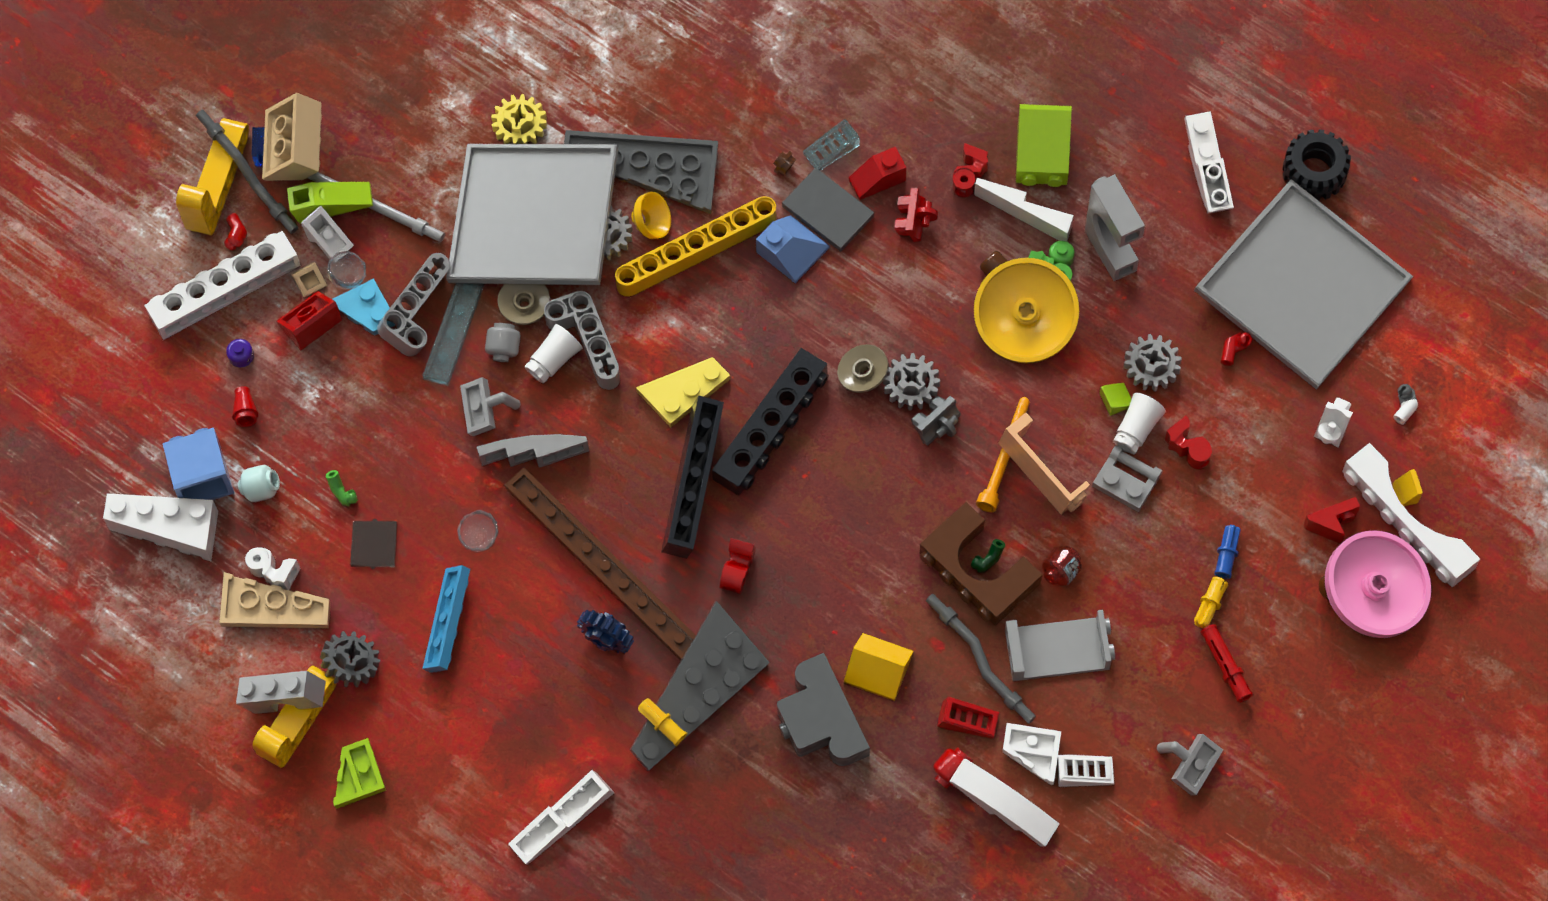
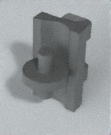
[911,396,961,446]

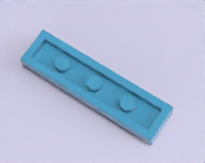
[422,565,470,673]

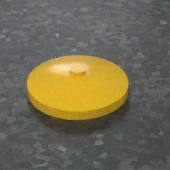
[974,258,1079,363]

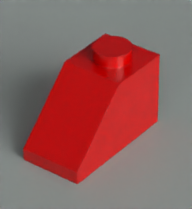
[849,146,907,200]

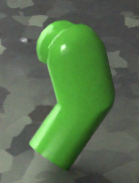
[326,470,358,506]

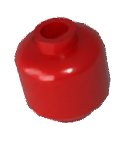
[933,747,974,789]

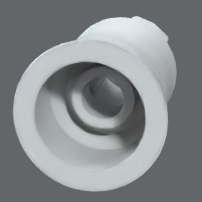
[525,324,583,383]
[1113,393,1166,454]

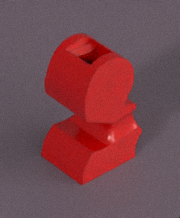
[953,143,988,198]
[1165,415,1212,469]
[719,538,756,594]

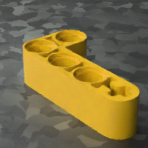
[253,666,337,768]

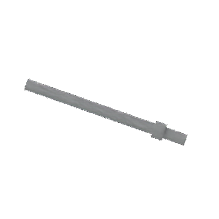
[308,172,445,242]

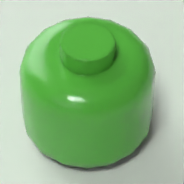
[1048,240,1075,267]

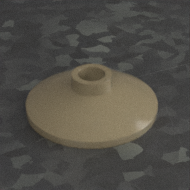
[498,284,550,325]
[837,344,889,393]

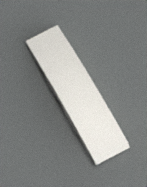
[949,759,1059,846]

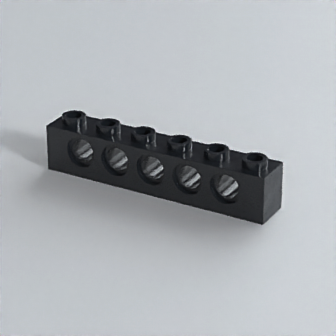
[712,348,829,496]

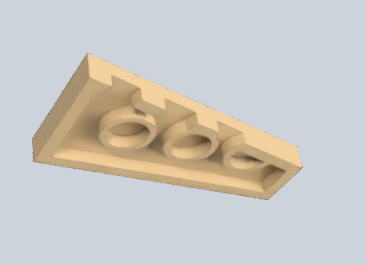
[219,572,331,628]

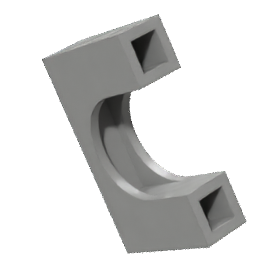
[1085,174,1145,281]

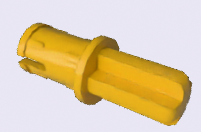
[1194,577,1228,629]
[638,698,687,746]

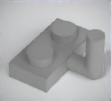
[460,377,521,436]
[1157,734,1223,795]

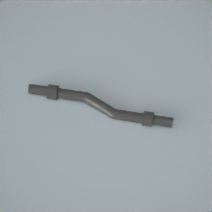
[196,110,298,234]
[926,594,1036,724]

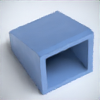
[163,428,234,500]

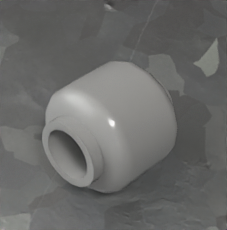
[485,323,520,362]

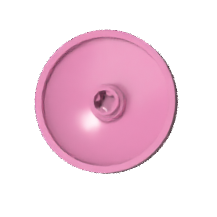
[1325,531,1431,638]

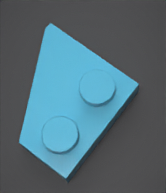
[332,278,395,336]

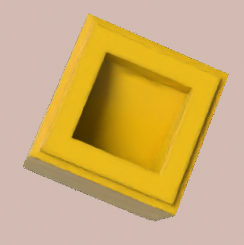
[1392,469,1423,506]

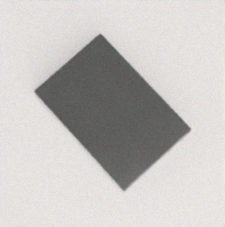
[782,168,874,252]

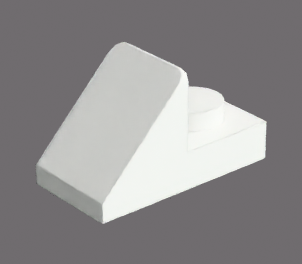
[301,206,354,262]

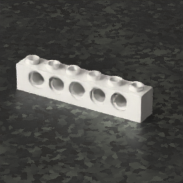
[144,231,301,340]

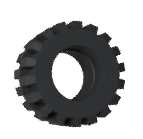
[1282,129,1351,201]

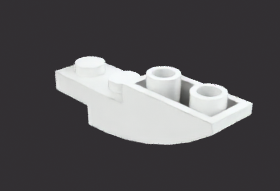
[1184,112,1234,213]

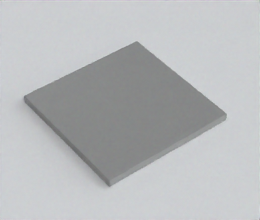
[446,144,619,285]
[1194,179,1413,389]

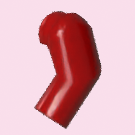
[1220,332,1252,366]

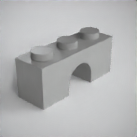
[236,671,326,714]

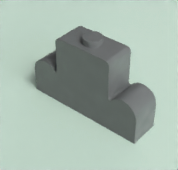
[777,653,870,766]

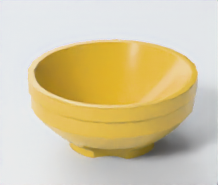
[631,192,671,239]

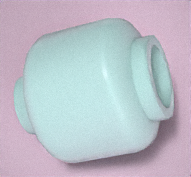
[238,465,280,502]

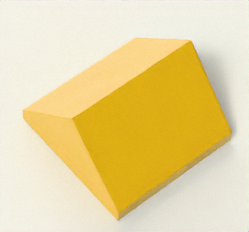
[844,633,914,701]

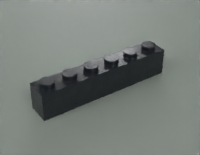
[661,396,724,559]

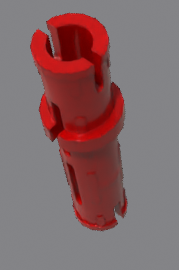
[1200,624,1253,703]

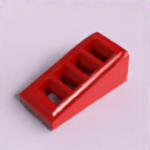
[937,696,999,739]

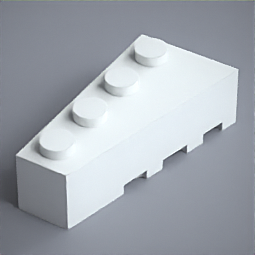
[103,494,218,561]

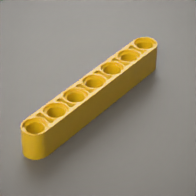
[615,196,777,297]

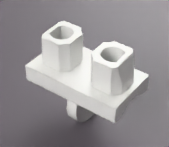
[1314,398,1353,447]

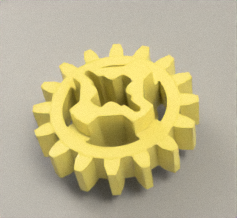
[491,94,547,144]

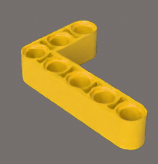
[176,118,249,235]

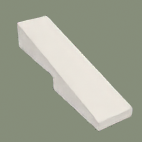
[974,178,1074,241]
[509,770,614,865]

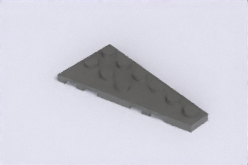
[564,130,719,214]
[630,601,770,771]

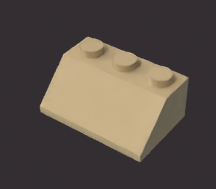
[262,93,322,181]

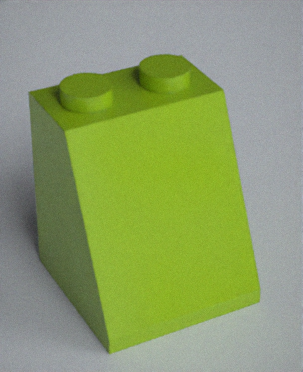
[1016,104,1072,187]

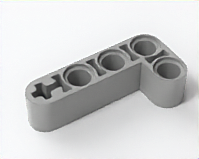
[377,253,450,356]
[544,291,620,390]

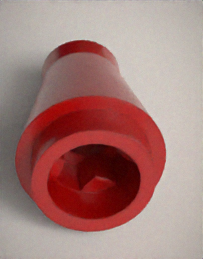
[232,386,259,427]

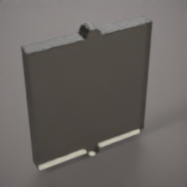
[350,519,397,569]

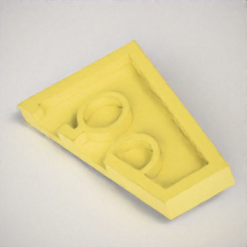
[636,357,730,427]

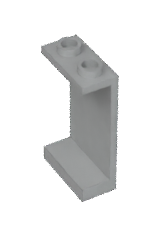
[1005,610,1115,681]

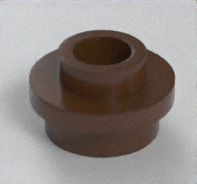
[773,151,796,175]

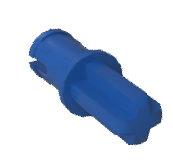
[1214,525,1241,579]

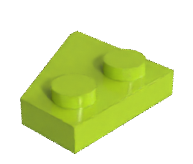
[333,738,386,809]

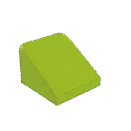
[1099,383,1131,416]

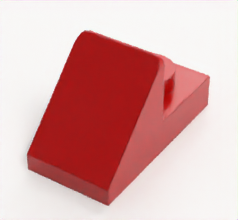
[1304,497,1360,543]

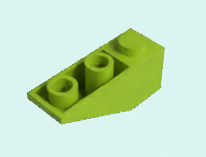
[287,182,373,224]

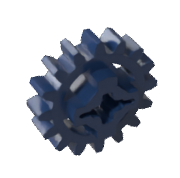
[577,610,634,654]

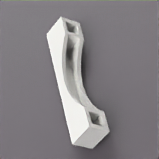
[1342,443,1480,587]

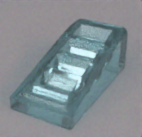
[803,119,860,171]

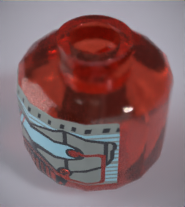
[1042,546,1082,586]

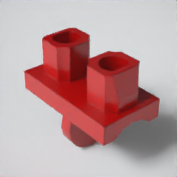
[894,188,938,242]

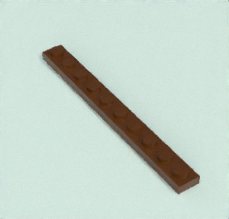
[505,468,696,661]

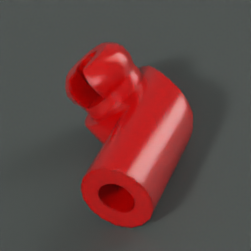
[224,213,247,251]

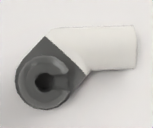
[1393,384,1418,425]

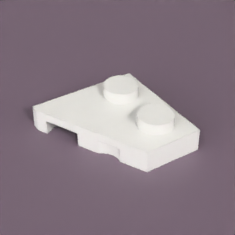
[1003,723,1061,785]

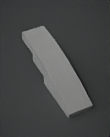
[477,434,589,468]

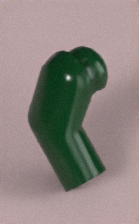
[971,539,1005,573]

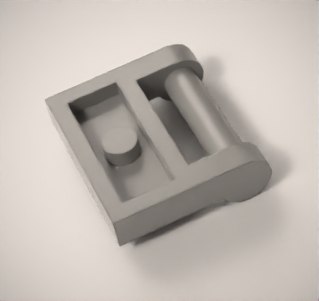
[1092,445,1163,512]

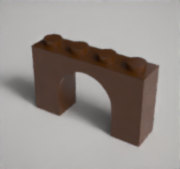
[919,502,1042,626]

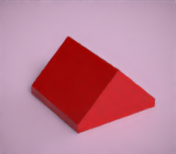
[276,291,342,351]

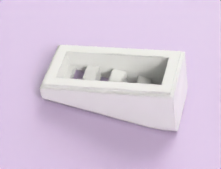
[1057,755,1114,787]

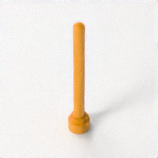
[976,397,1030,512]

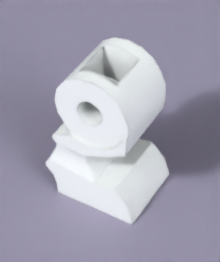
[245,548,301,590]

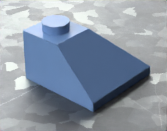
[756,215,830,283]

